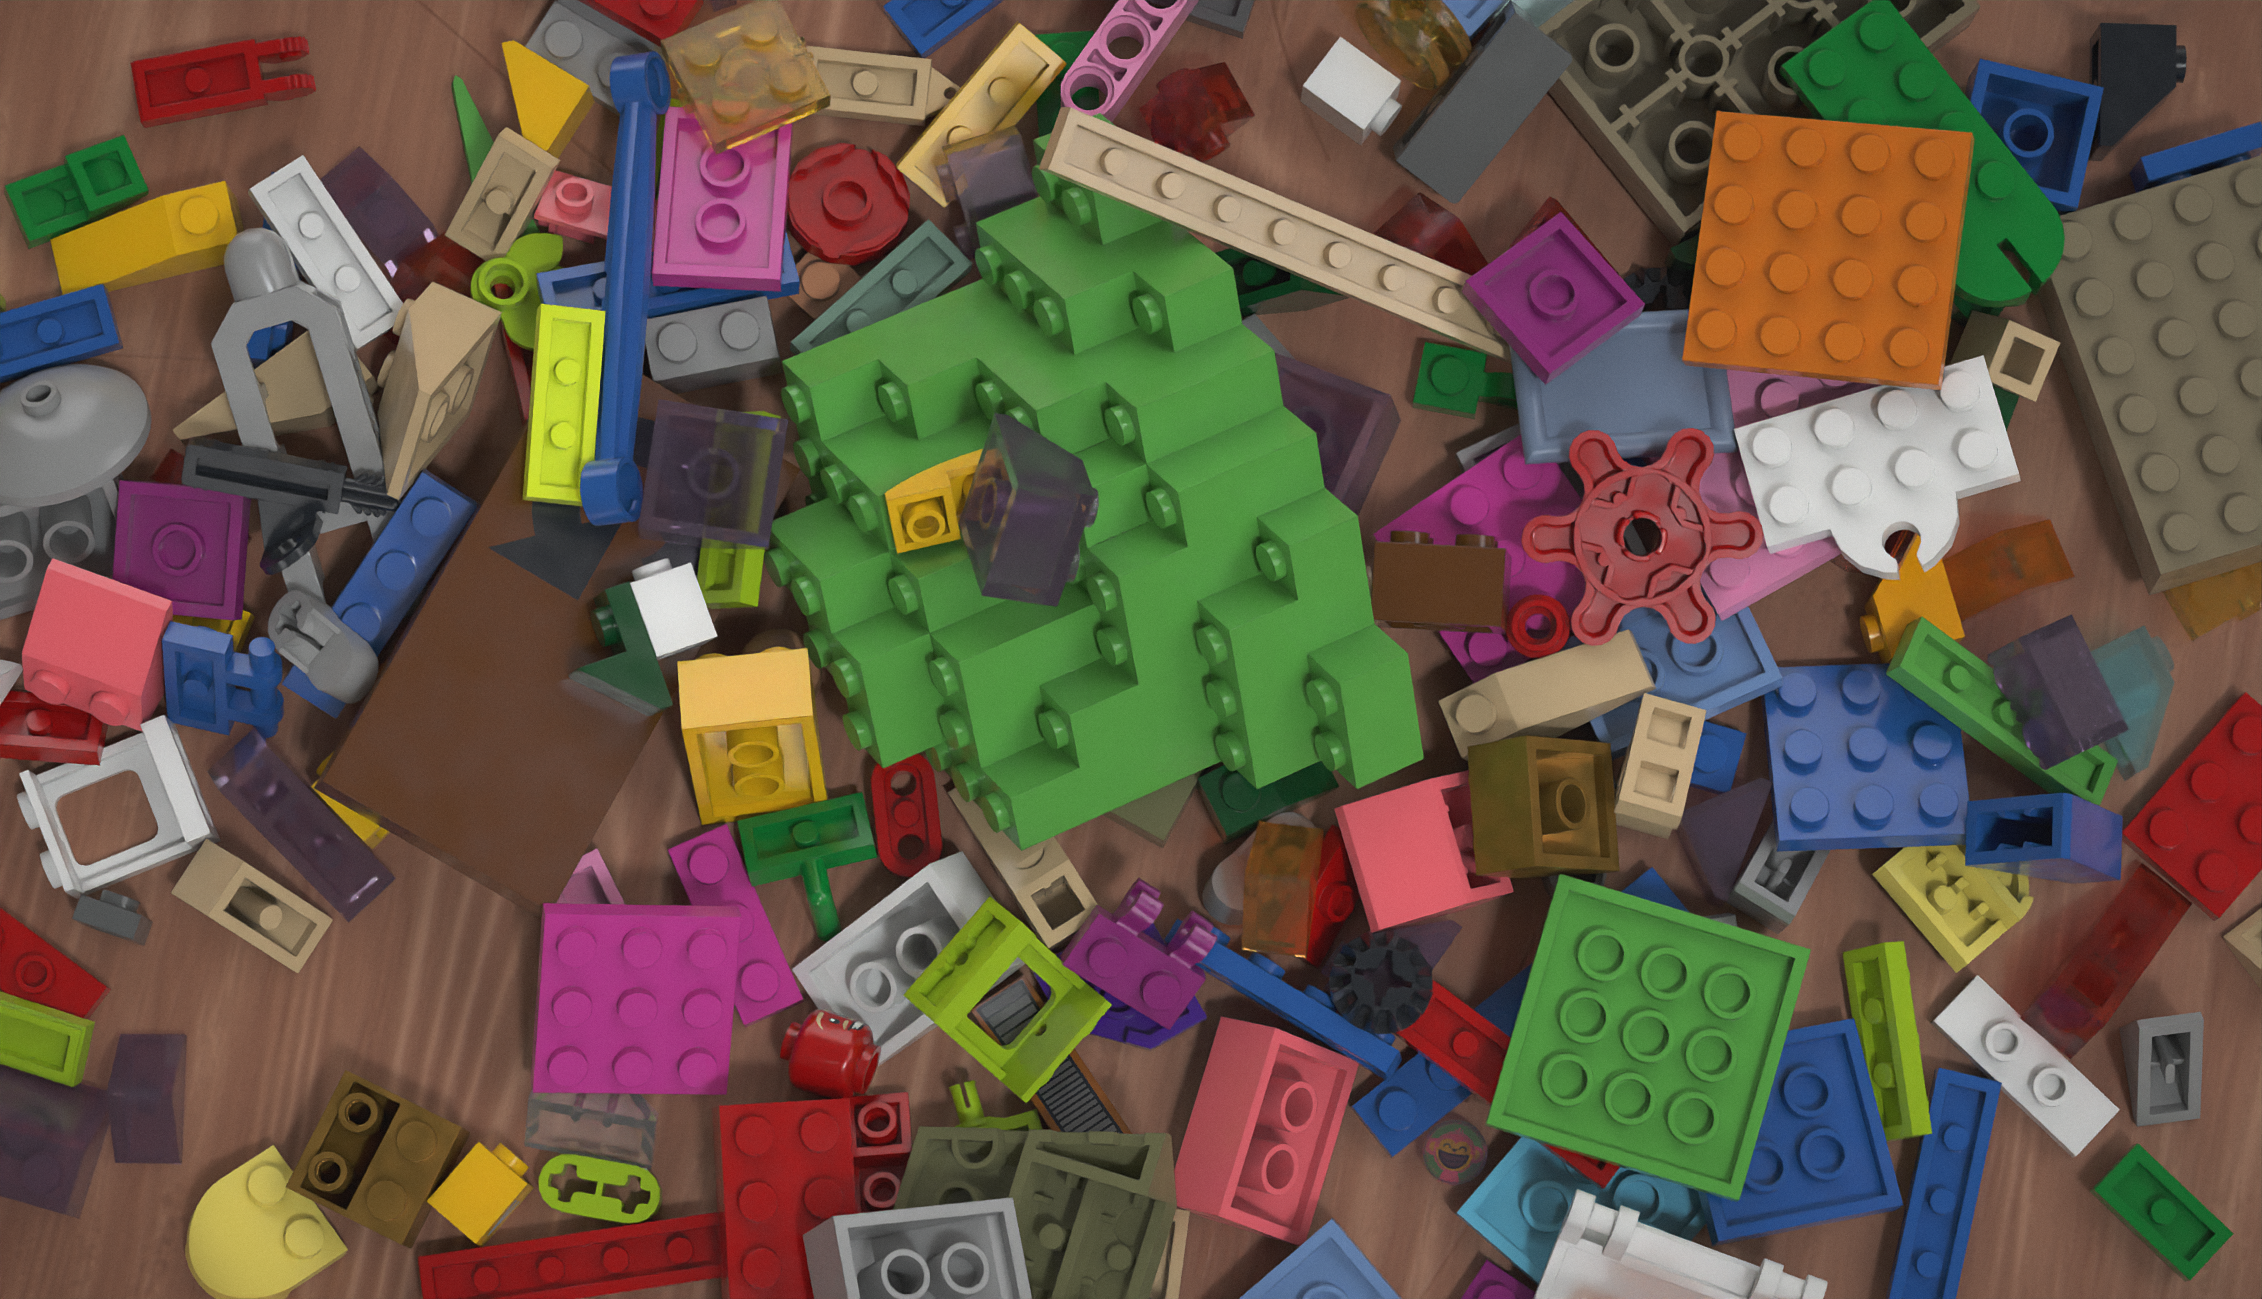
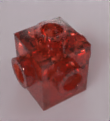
[1139,62,1255,163]

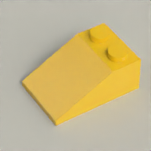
[677,647,828,825]

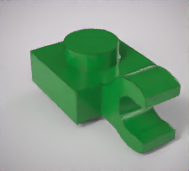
[1413,342,1518,420]

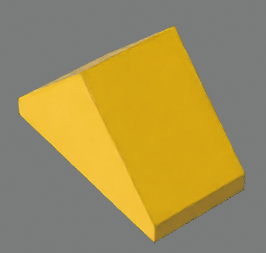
[502,40,595,158]

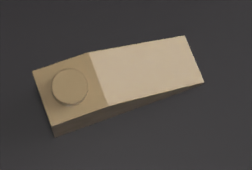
[173,330,381,448]
[1439,629,1656,761]

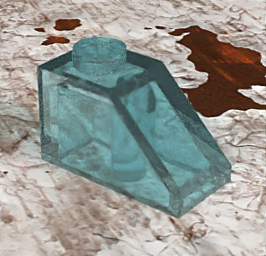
[2065,625,2174,781]

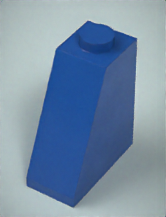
[1965,793,2123,884]

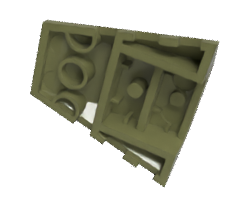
[893,1126,1177,1299]

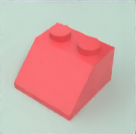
[22,558,173,732]

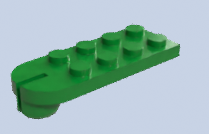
[1779,0,2065,308]

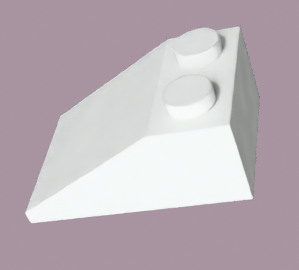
[792,851,1025,1066]

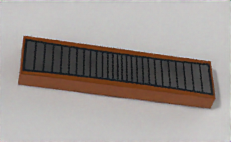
[971,975,1132,1134]

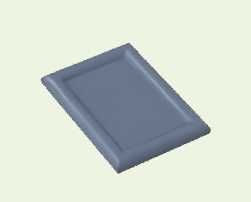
[1509,309,1738,465]

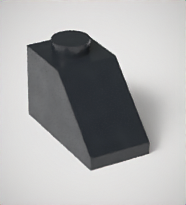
[2089,23,2187,161]

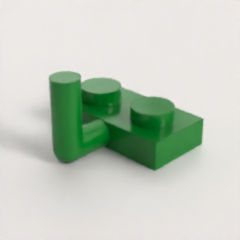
[737,792,877,942]

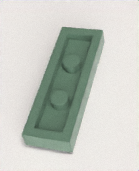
[790,219,973,355]

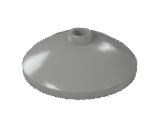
[0,364,152,507]

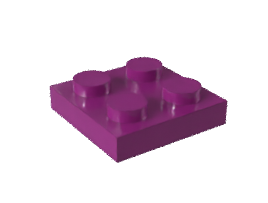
[1462,212,1645,385]
[112,480,251,620]

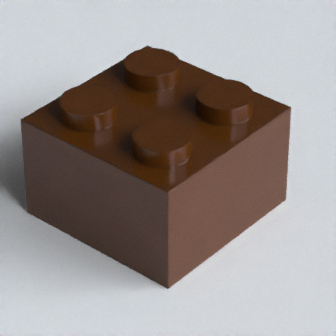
[1371,531,1512,635]

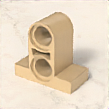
[1614,693,1707,839]

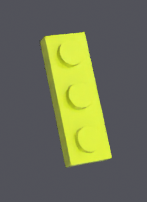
[522,304,606,506]

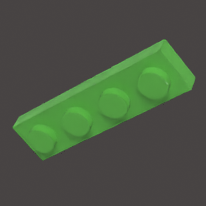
[1886,616,2118,806]

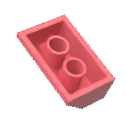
[1174,1016,1359,1247]

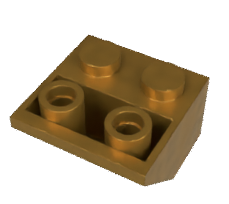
[286,1070,471,1249]

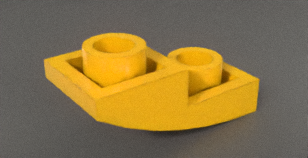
[884,443,1020,554]

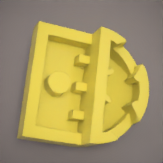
[1872,845,2034,973]
[185,1145,348,1299]

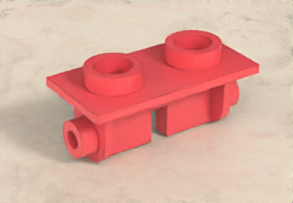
[534,170,658,252]

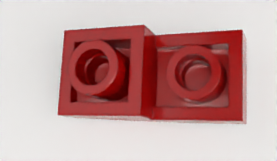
[850,1092,913,1214]

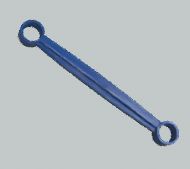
[580,51,671,526]

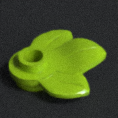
[470,233,563,352]

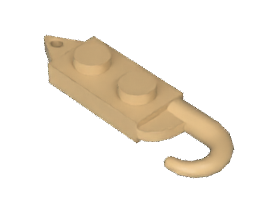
[715,44,960,126]

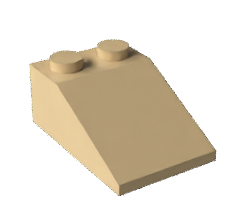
[377,282,502,500]

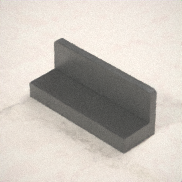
[1393,0,1572,204]

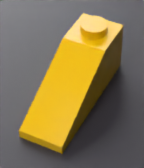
[50,181,244,295]

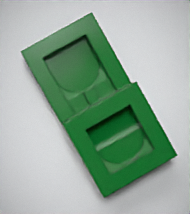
[4,135,149,249]

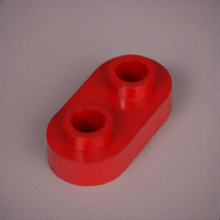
[871,753,943,880]

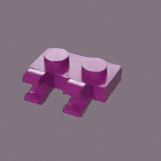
[1060,878,1218,1030]

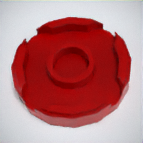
[786,143,910,266]

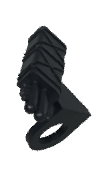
[181,437,400,575]

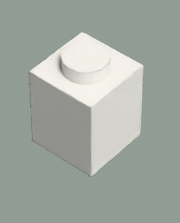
[1301,37,1402,145]
[630,558,717,660]

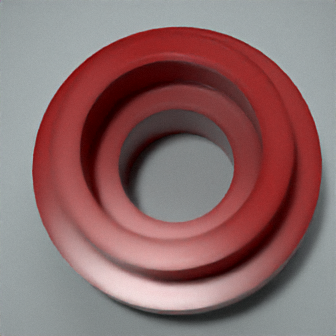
[1506,594,1571,659]

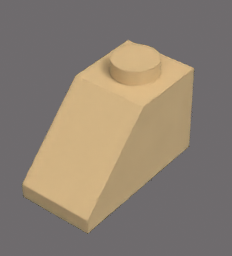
[171,839,333,973]

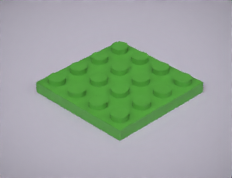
[1485,874,1811,1202]

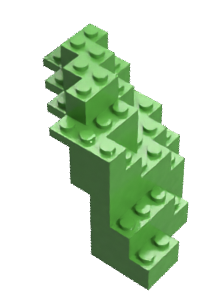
[764,113,1424,851]

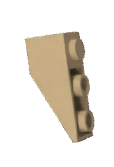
[948,788,1098,953]

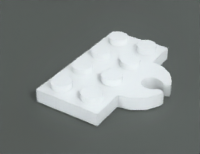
[1734,355,2021,580]

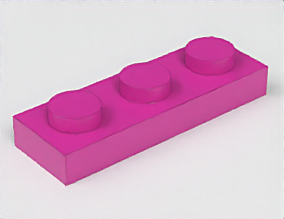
[668,824,805,1027]

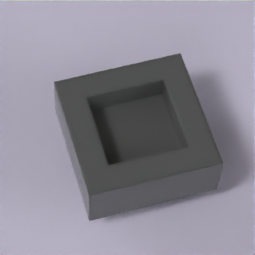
[72,890,153,946]

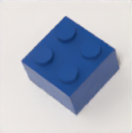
[1965,59,2104,216]

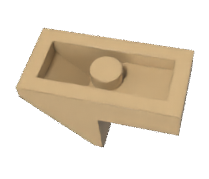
[445,127,561,261]

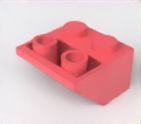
[1334,770,1514,933]

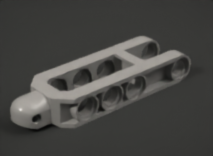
[211,227,428,618]

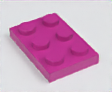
[652,107,793,292]

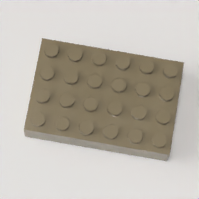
[1538,0,1981,247]
[2037,155,2262,595]

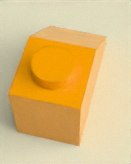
[1860,530,1965,664]

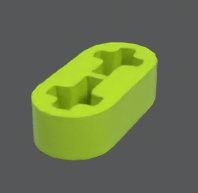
[539,1154,662,1225]

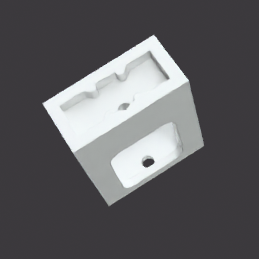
[17,715,221,899]

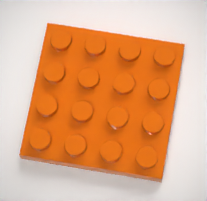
[1682,111,1975,390]

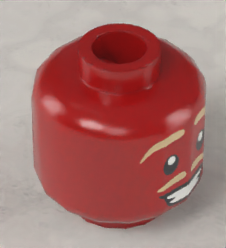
[780,1009,881,1099]

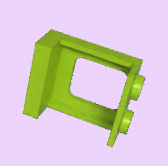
[903,896,1112,1103]

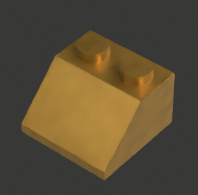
[1467,735,1620,878]

